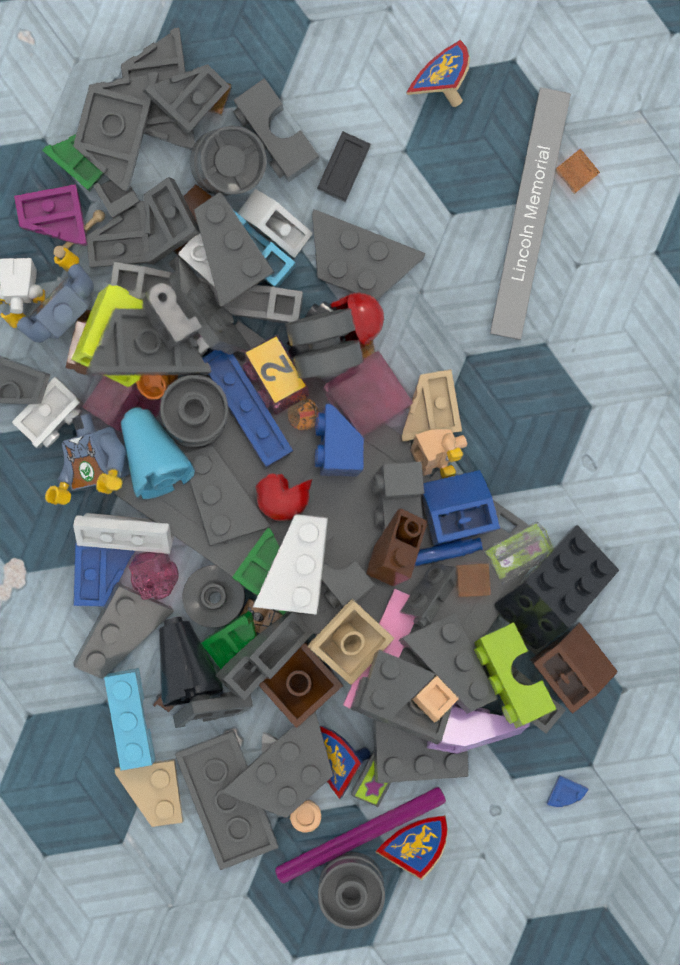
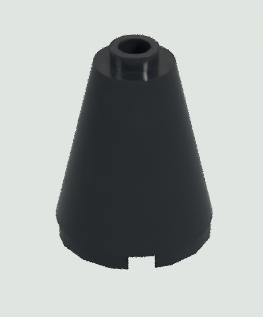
[159,617,223,707]

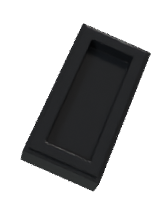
[317,131,371,202]

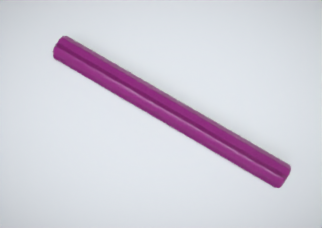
[275,787,446,884]

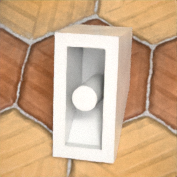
[238,189,313,258]

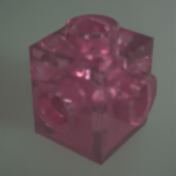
[129,552,179,600]

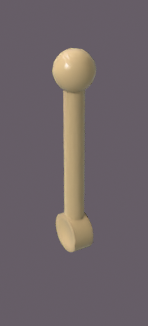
[53,210,105,258]

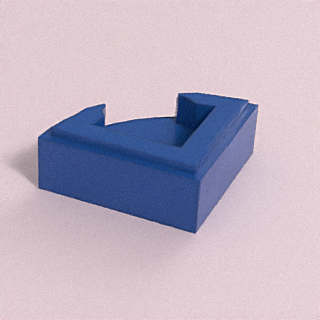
[546,775,589,807]

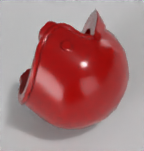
[330,292,385,346]
[255,474,313,521]

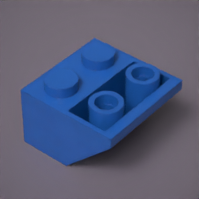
[314,404,364,477]
[422,470,500,545]

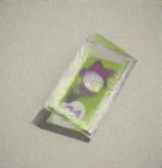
[484,522,553,584]

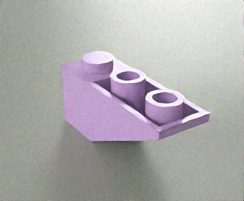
[427,703,530,754]

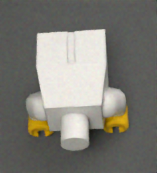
[0,258,45,314]

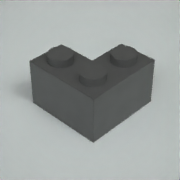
[372,461,424,533]

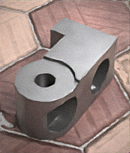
[142,284,202,350]

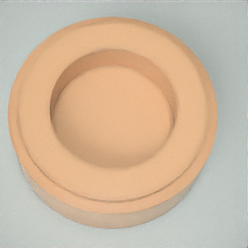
[290,800,321,832]

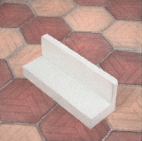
[73,513,174,554]

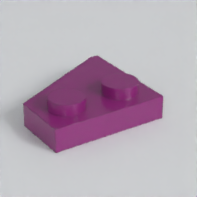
[14,184,87,246]

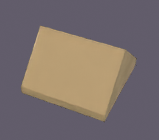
[308,599,395,685]

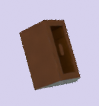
[530,622,618,714]

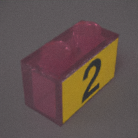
[242,335,309,414]

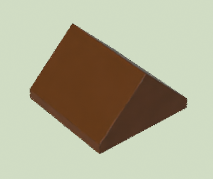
[259,642,344,728]

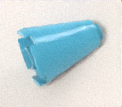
[121,407,195,499]

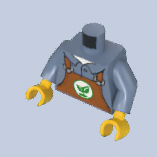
[0,247,94,343]
[45,413,130,505]

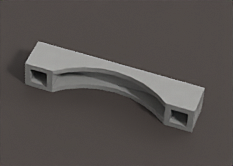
[110,262,303,324]

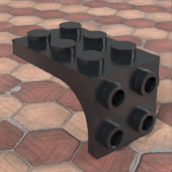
[495,525,619,649]

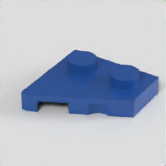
[73,543,135,606]

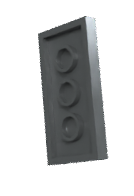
[175,730,279,870]

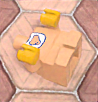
[410,429,467,478]

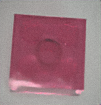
[323,350,413,437]

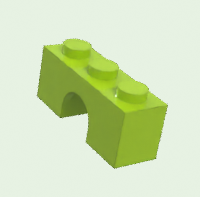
[474,622,556,728]

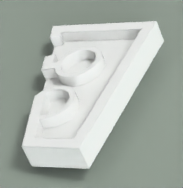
[253,514,328,614]

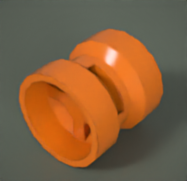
[136,375,178,399]

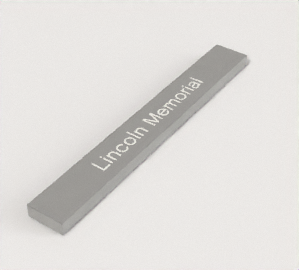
[490,87,571,340]

